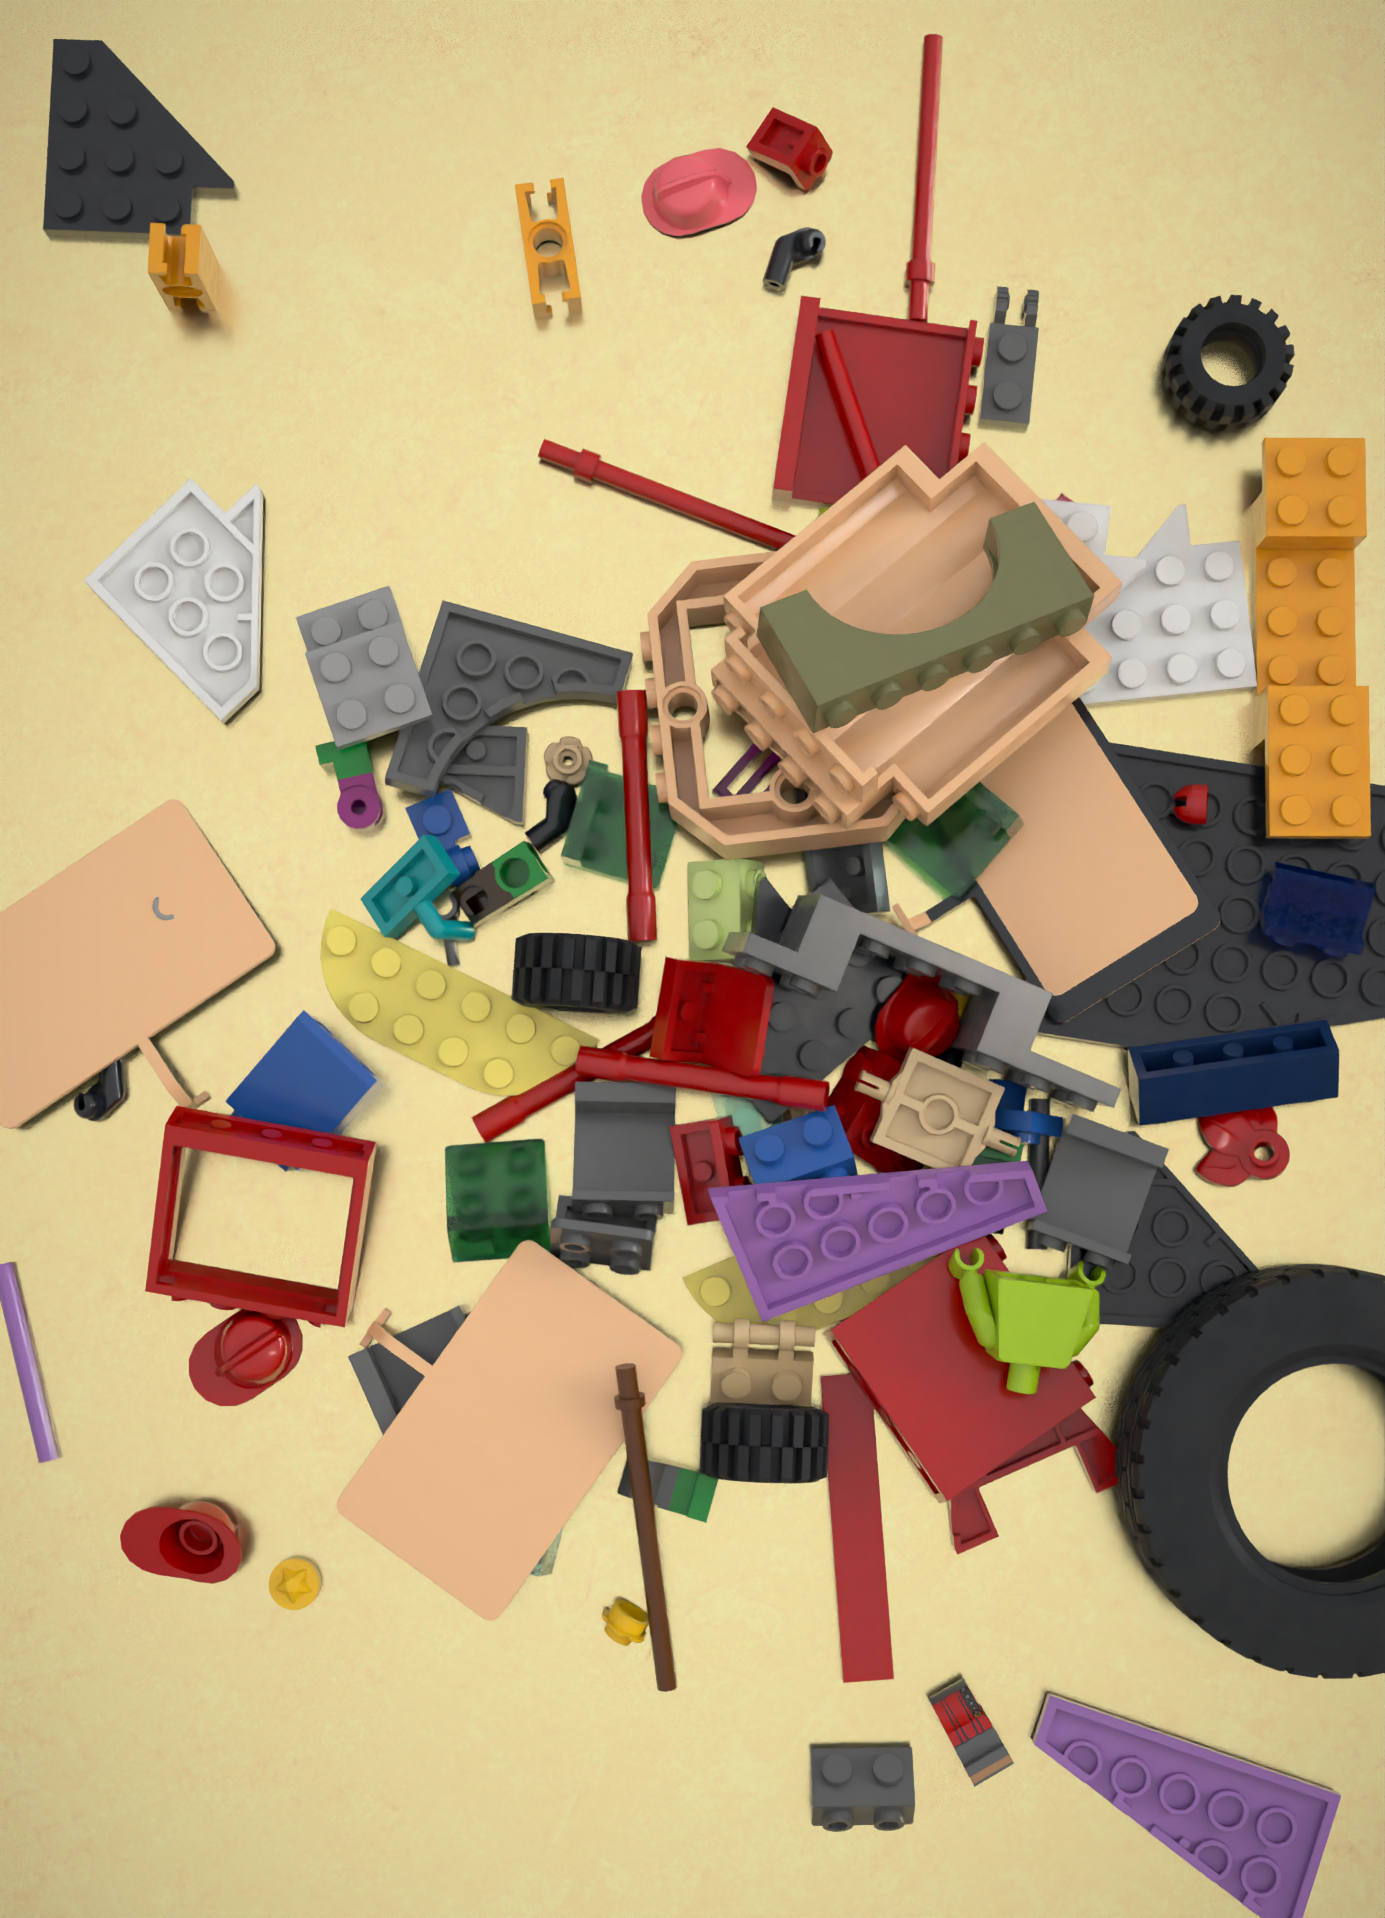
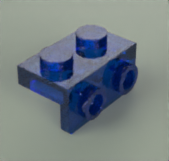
[1260,862,1376,957]

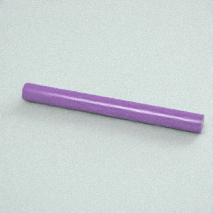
[0,1262,59,1463]

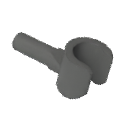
[432,894,460,966]

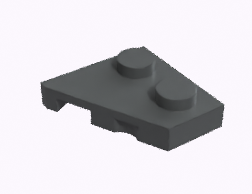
[440,726,528,825]

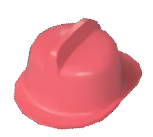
[641,148,757,237]

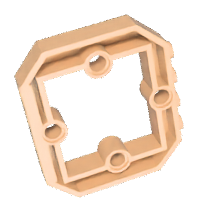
[640,551,906,860]

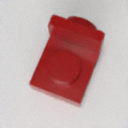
[746,107,833,191]

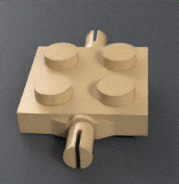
[854,1047,1021,1168]

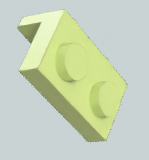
[688,858,767,962]

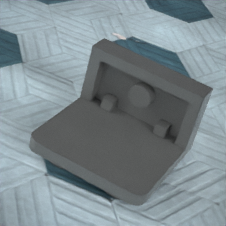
[550,1195,657,1275]

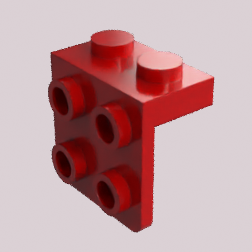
[649,957,774,1077]
[827,1045,924,1173]

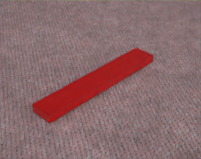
[820,1373,894,1683]

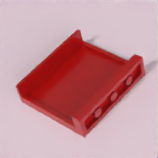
[772,295,984,508]
[824,1234,1096,1504]

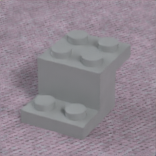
[296,586,434,750]

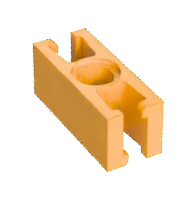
[515,178,583,318]
[148,223,219,310]

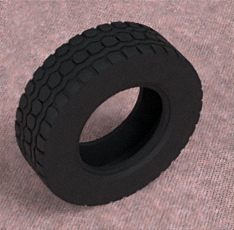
[1115,1264,1385,1679]

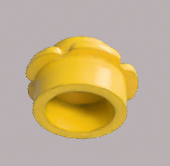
[601,1599,649,1646]

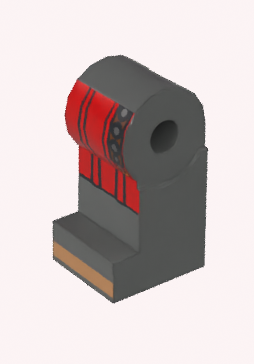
[928,1678,1014,1787]

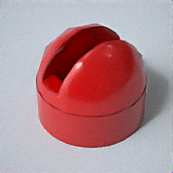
[1173,784,1208,825]

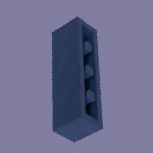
[1128,1019,1339,1126]

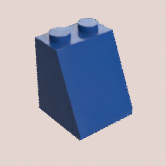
[225,1010,387,1172]

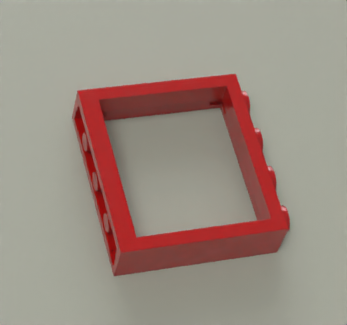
[145,1106,377,1328]

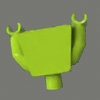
[948,1247,1106,1394]

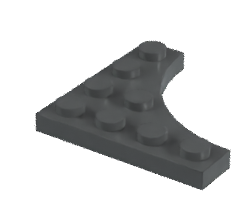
[385,600,633,798]

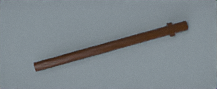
[614,1363,677,1692]

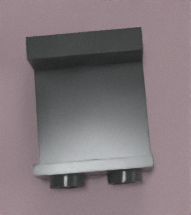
[572,1082,676,1221]
[1027,1114,1169,1270]
[348,1304,470,1435]

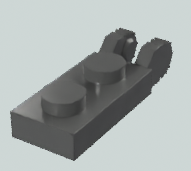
[979,286,1039,428]

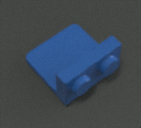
[738,1105,858,1184]

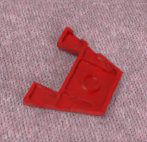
[948,1408,1118,1555]

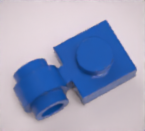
[405,788,480,888]

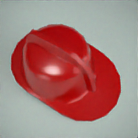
[874,974,960,1063]
[189,1309,302,1406]
[120,1501,242,1584]

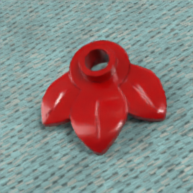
[1196,1107,1290,1187]

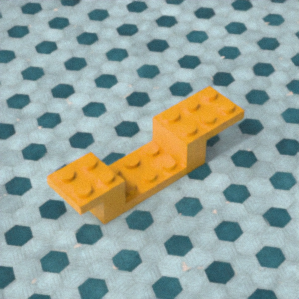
[1252,437,1371,839]

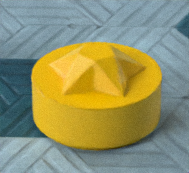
[269,1557,321,1610]

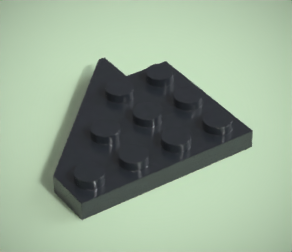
[43,39,237,239]
[748,877,907,1123]
[1068,1131,1261,1328]

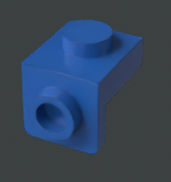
[989,1079,1063,1145]

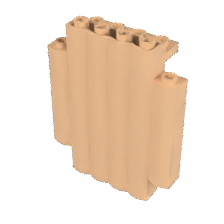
[711,442,1122,829]

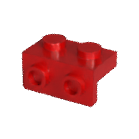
[669,1115,751,1225]

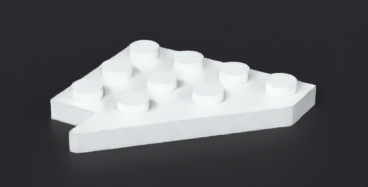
[84,478,263,724]
[1079,504,1257,707]

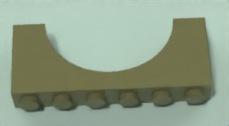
[756,501,1094,733]

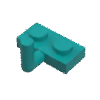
[360,835,475,941]

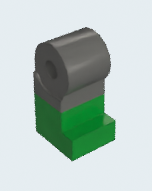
[617,1457,718,1523]

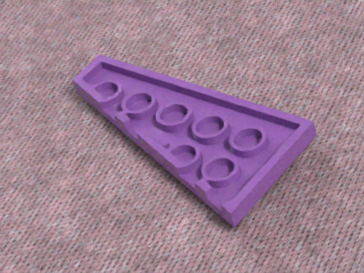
[708,1160,1047,1322]
[1032,1693,1341,1918]

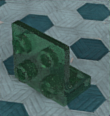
[561,759,678,889]
[888,782,1024,898]
[445,1139,551,1263]

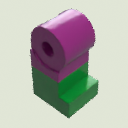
[315,741,384,832]

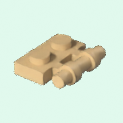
[710,1318,816,1406]

